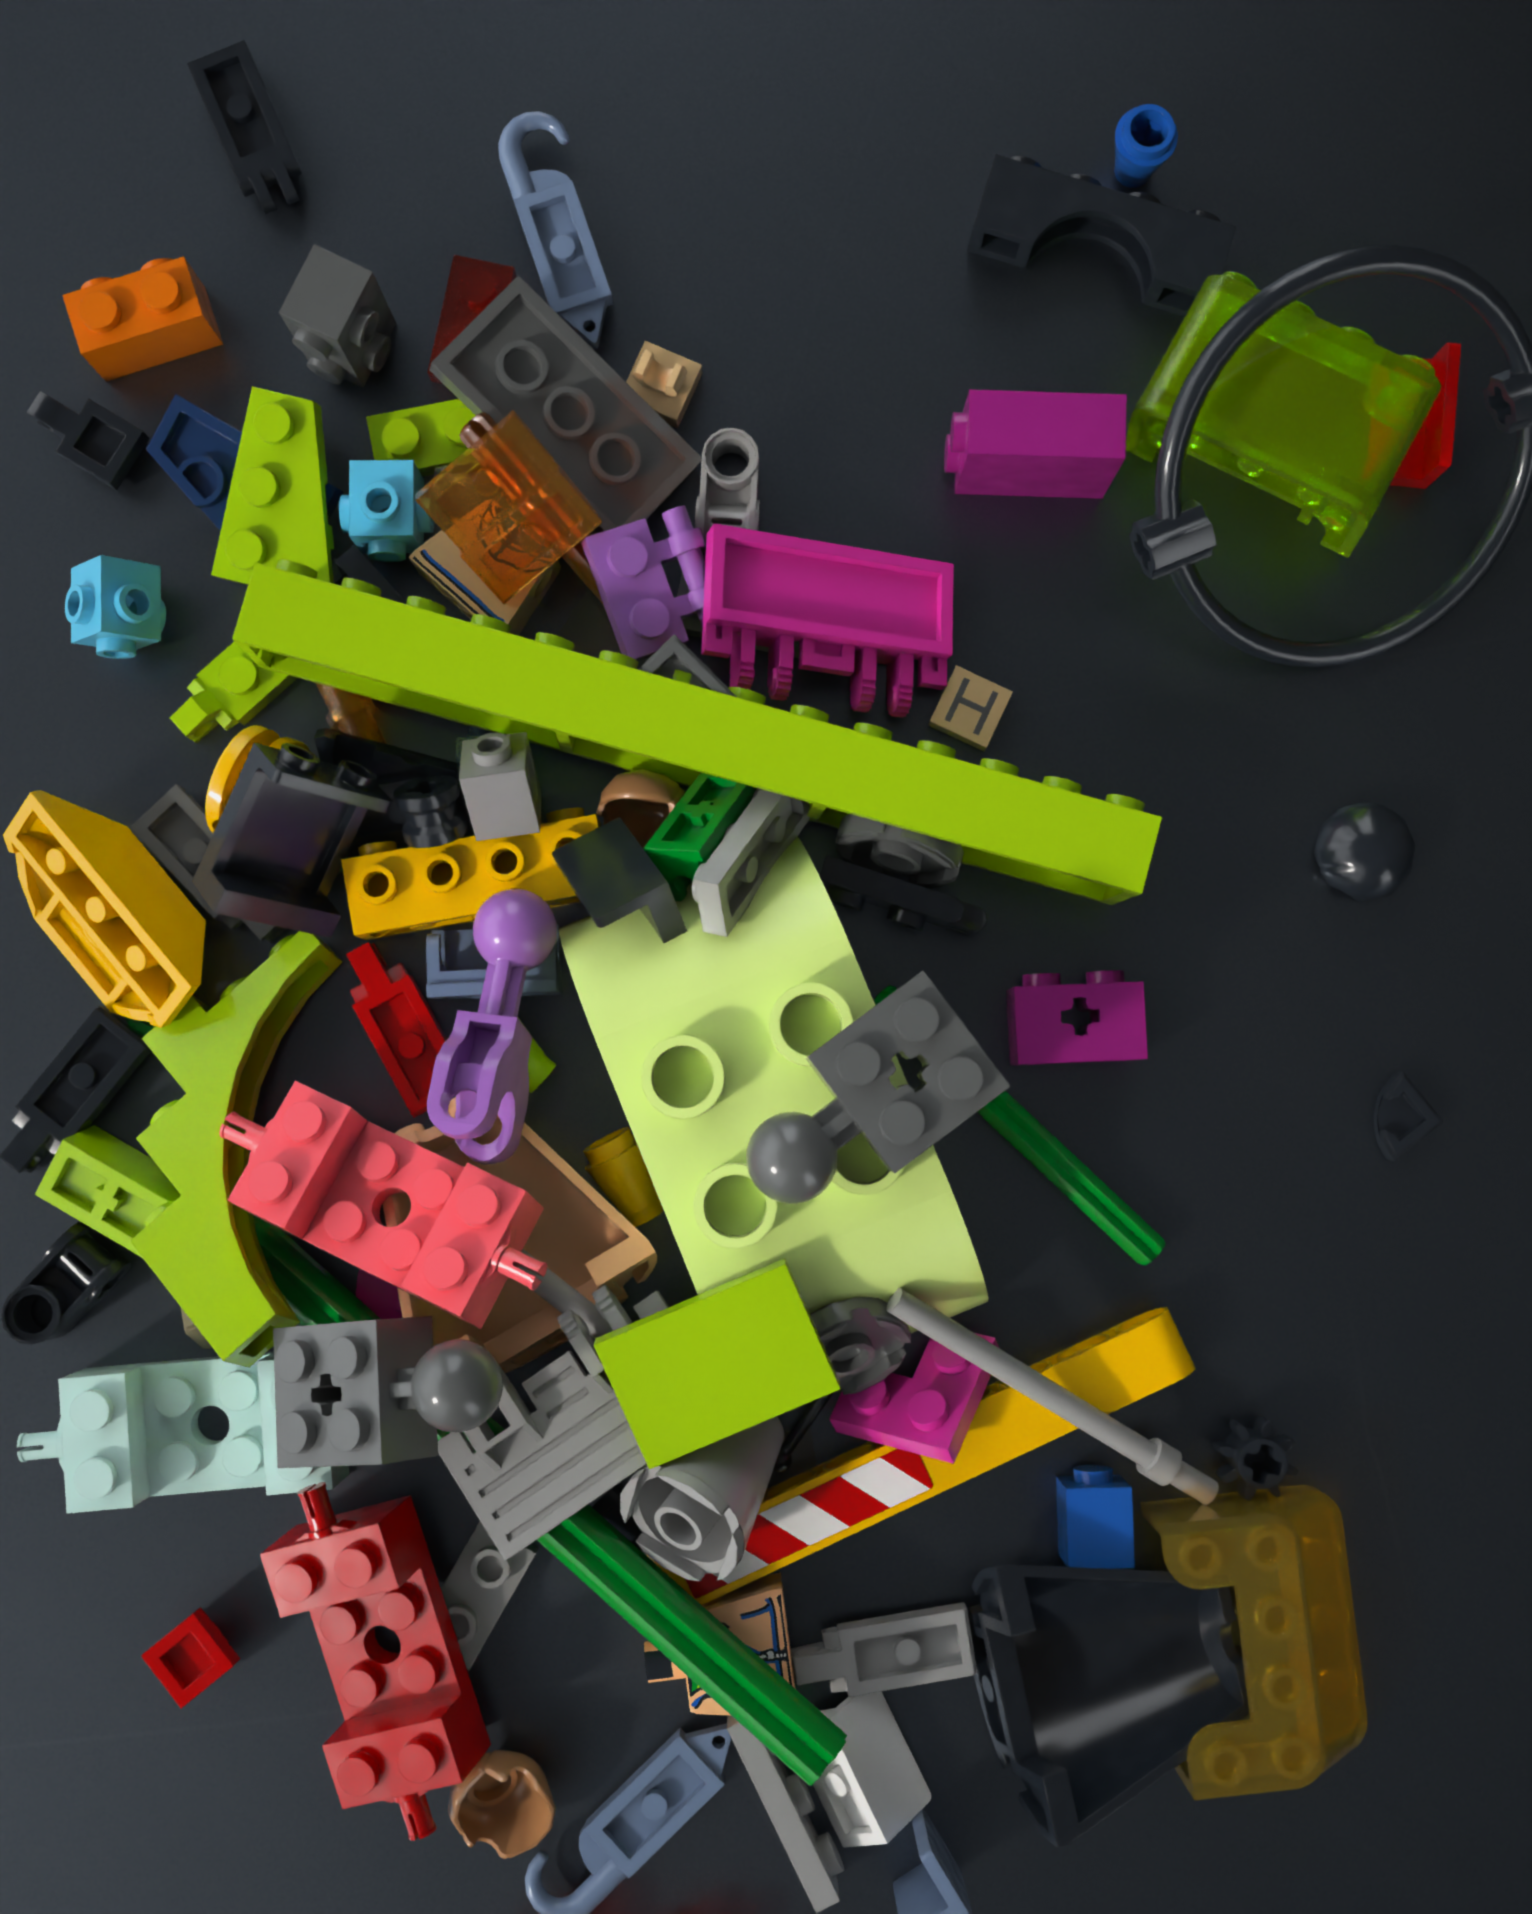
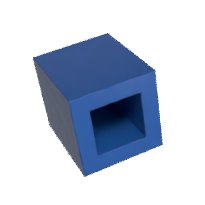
[1056,1465,1135,1569]

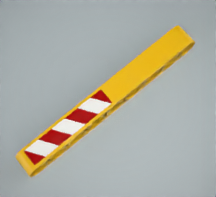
[646,1307,1196,1605]

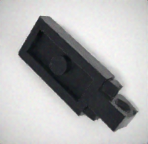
[0,1006,151,1173]

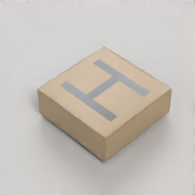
[928,665,1013,751]

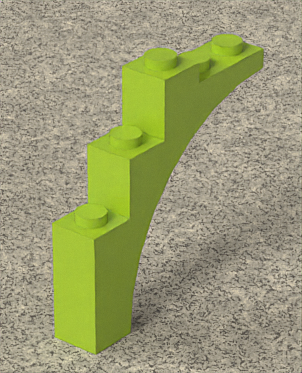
[130,931,342,1368]

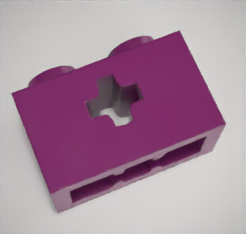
[1006,970,1148,1066]

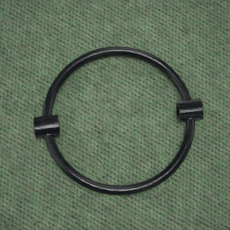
[1129,245,1532,667]

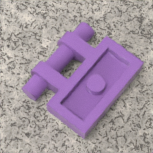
[581,505,706,660]

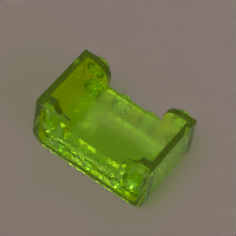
[1126,271,1441,558]

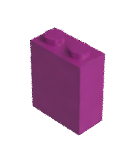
[944,389,1127,499]

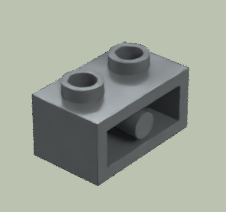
[279,244,396,388]

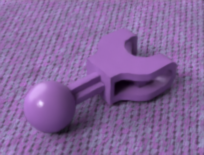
[427,889,557,1165]

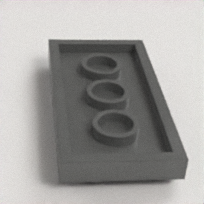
[429,275,702,533]

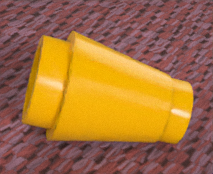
[583,1127,664,1227]

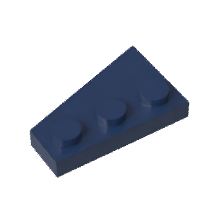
[146,394,344,531]

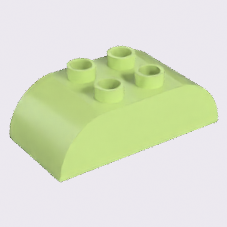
[559,836,988,1334]

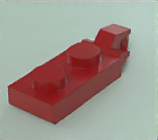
[346,942,447,1118]

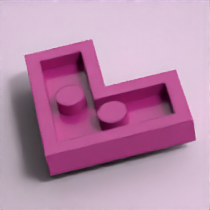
[829,1333,999,1464]

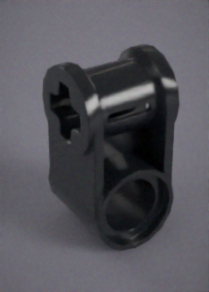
[1,1221,132,1345]

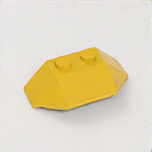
[3,790,206,1028]

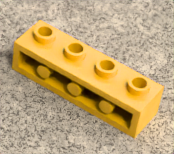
[341,807,601,941]

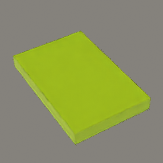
[594,1258,840,1470]

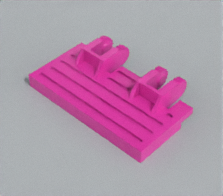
[701,523,954,718]

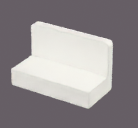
[813,1691,931,1848]

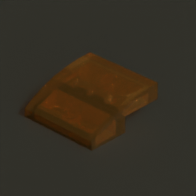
[415,410,602,604]

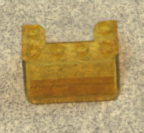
[1141,1485,1368,1800]

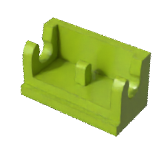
[35,1125,181,1257]

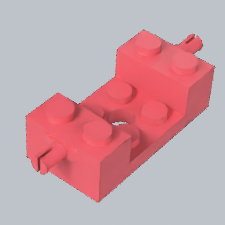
[219,1081,547,1329]

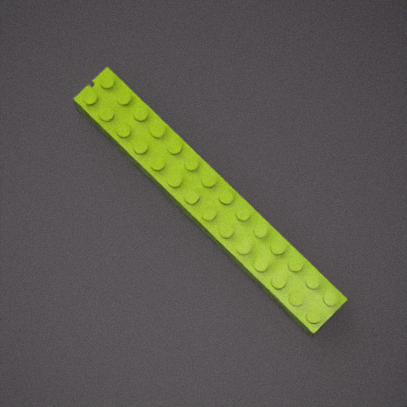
[232,559,1162,905]

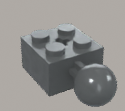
[746,970,1010,1204]
[273,1316,503,1468]

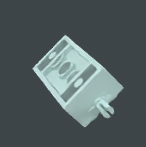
[17,1351,349,1513]

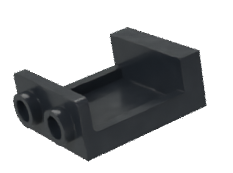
[192,742,392,938]

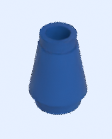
[1114,104,1178,188]

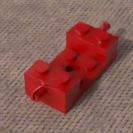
[260,1482,491,1841]

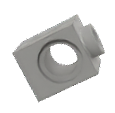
[459,732,542,841]

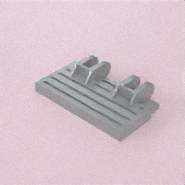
[438,1285,669,1561]

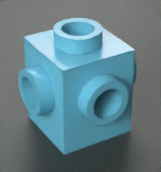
[339,460,435,562]
[65,555,166,659]

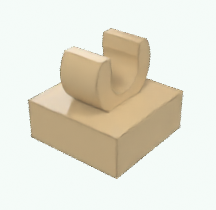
[626,341,702,429]

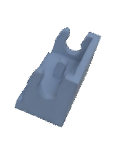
[426,924,563,1001]

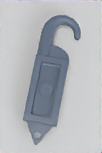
[498,111,613,349]
[525,1723,731,1914]

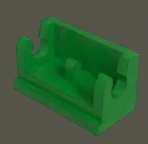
[643,772,757,902]

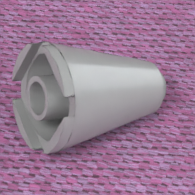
[620,1416,784,1581]

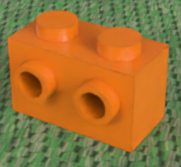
[62,256,223,382]

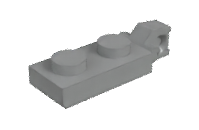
[791,1602,977,1697]

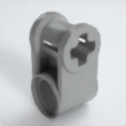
[695,428,760,554]

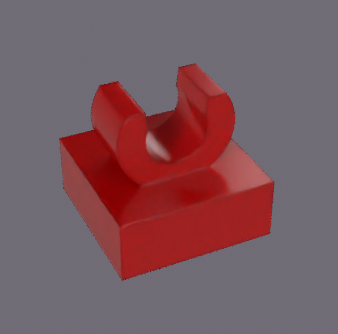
[141,1607,240,1708]

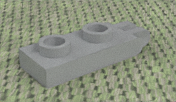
[441,1522,539,1672]

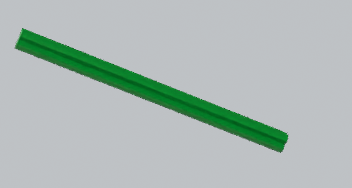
[253,1216,847,1786]

